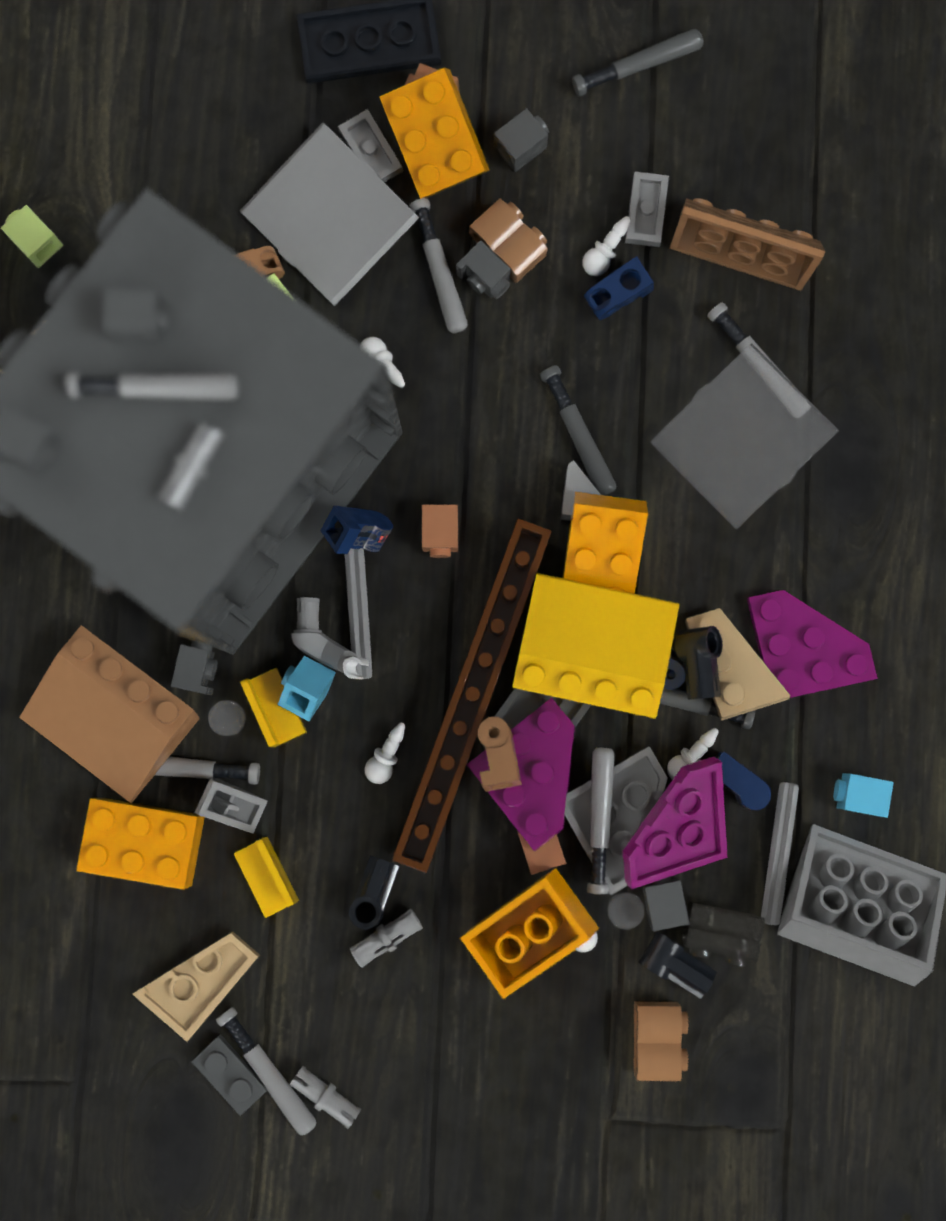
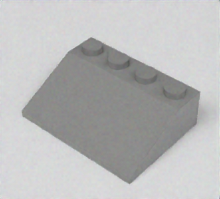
[777,824,946,987]

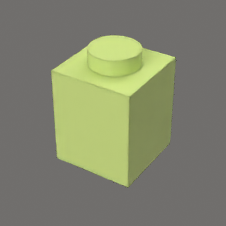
[1,205,63,268]

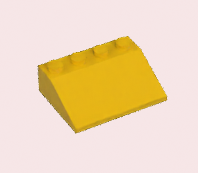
[512,573,680,719]

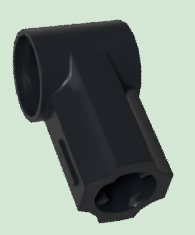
[675,626,723,700]
[349,855,400,929]
[639,931,717,999]

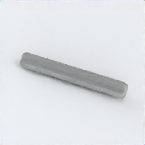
[345,548,372,680]
[761,782,799,925]

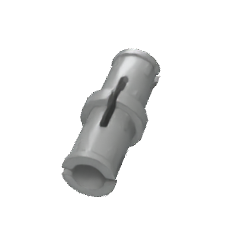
[157,423,224,511]
[350,909,423,968]
[289,1066,361,1129]

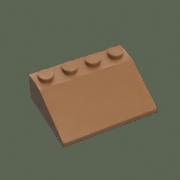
[669,198,825,291]
[19,625,200,804]

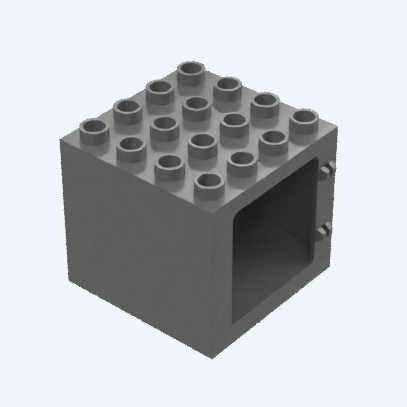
[0,188,403,655]

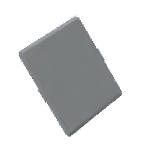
[240,122,419,306]

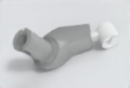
[291,597,369,680]

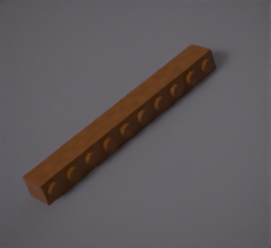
[392,519,552,873]

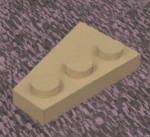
[685,608,791,721]
[133,932,260,1041]

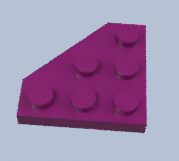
[747,590,878,698]
[467,698,575,852]
[622,757,727,889]

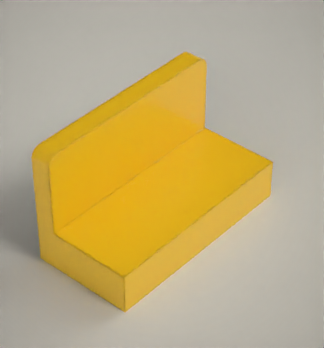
[240,668,307,747]
[234,836,299,918]

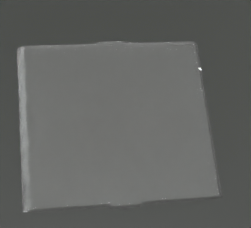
[651,343,839,529]

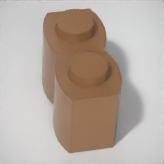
[469,199,548,283]
[633,1002,688,1081]

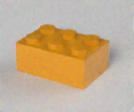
[379,68,489,199]
[562,492,648,594]
[76,797,205,890]
[460,868,599,999]

